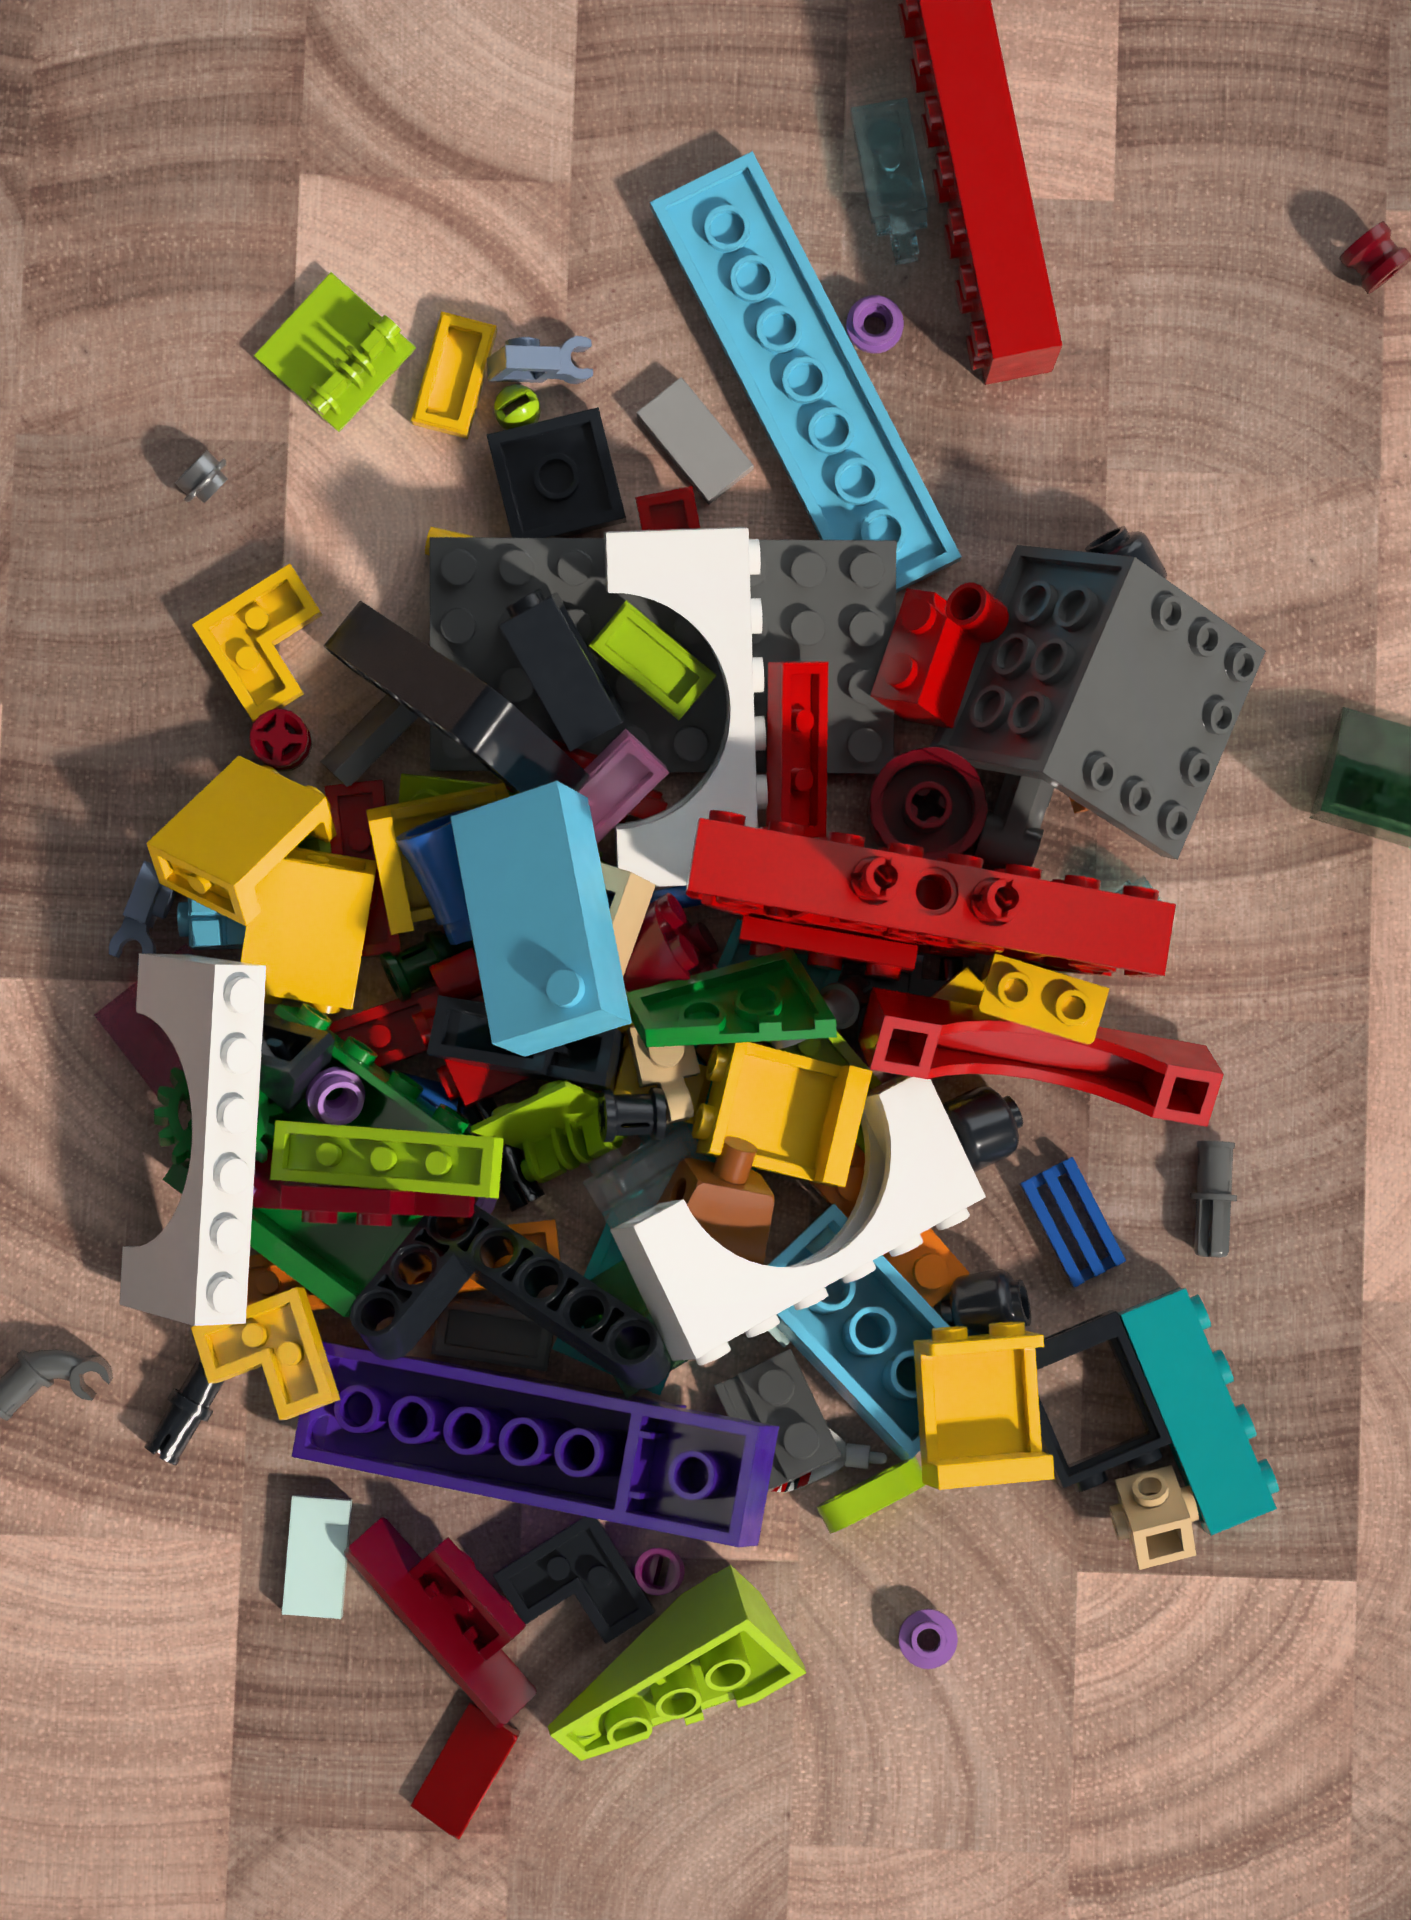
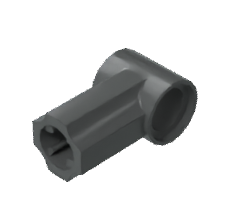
[973,773,1054,869]

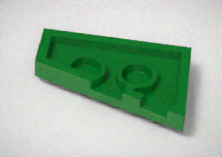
[626,949,837,1047]

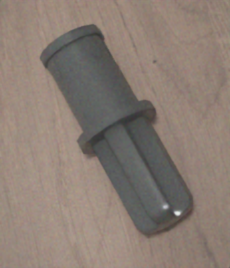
[1190,1141,1237,1258]

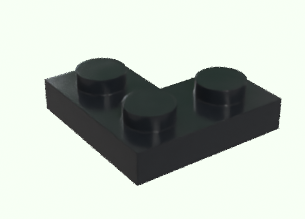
[493,1516,656,1644]

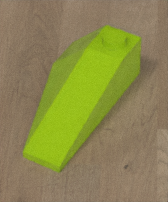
[548,1565,806,1761]

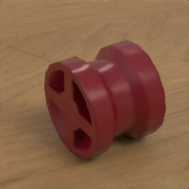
[1339,221,1411,294]
[250,708,312,772]

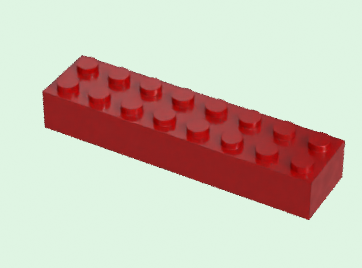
[898,0,1062,385]

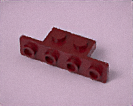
[253,1149,475,1226]
[344,1517,537,1728]

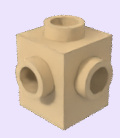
[1109,1465,1199,1570]

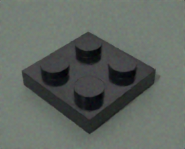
[487,407,627,538]

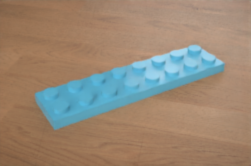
[650,151,962,593]

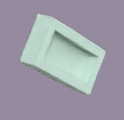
[282,1495,352,1619]

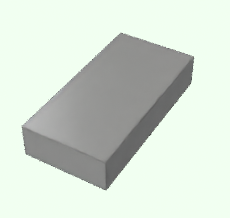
[637,377,754,505]

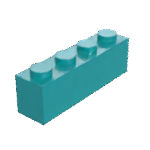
[1117,1288,1280,1536]

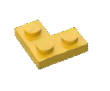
[192,564,323,722]
[191,1287,341,1420]

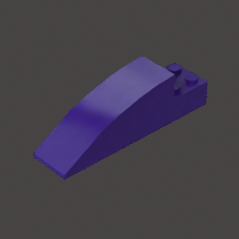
[291,1341,779,1547]

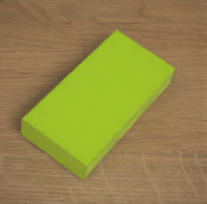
[589,600,716,720]

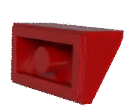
[410,1702,521,1840]

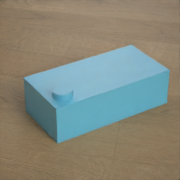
[451,781,632,1057]
[767,1204,950,1461]

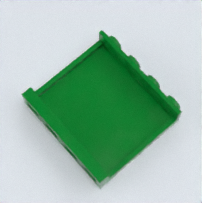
[163,1003,472,1317]

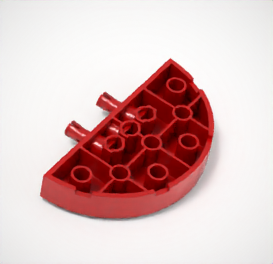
[686,810,1176,977]

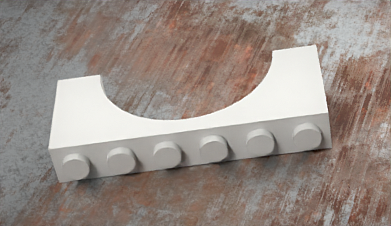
[604,527,768,887]
[119,953,266,1326]
[610,1075,986,1365]

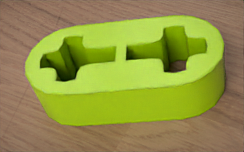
[816,1456,925,1534]

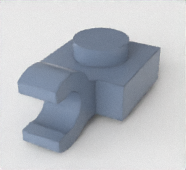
[487,336,593,384]
[109,861,176,965]

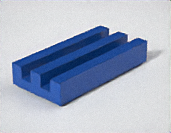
[1019,1157,1126,1288]

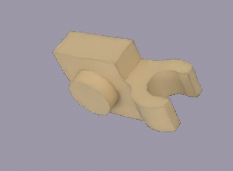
[627,1026,700,1125]

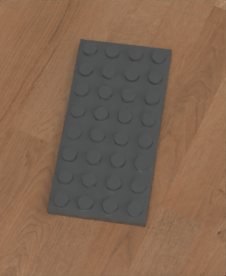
[430,537,897,774]

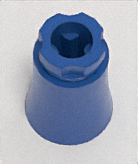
[396,809,473,945]

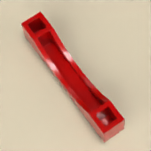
[858,987,1224,1127]

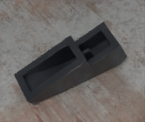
[427,995,625,1093]

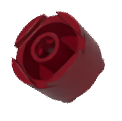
[867,747,987,860]
[623,893,718,992]

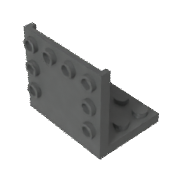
[930,545,1266,860]

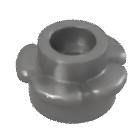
[175,450,228,503]

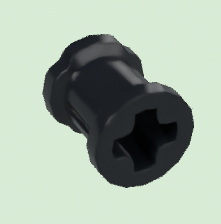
[598,1087,666,1142]

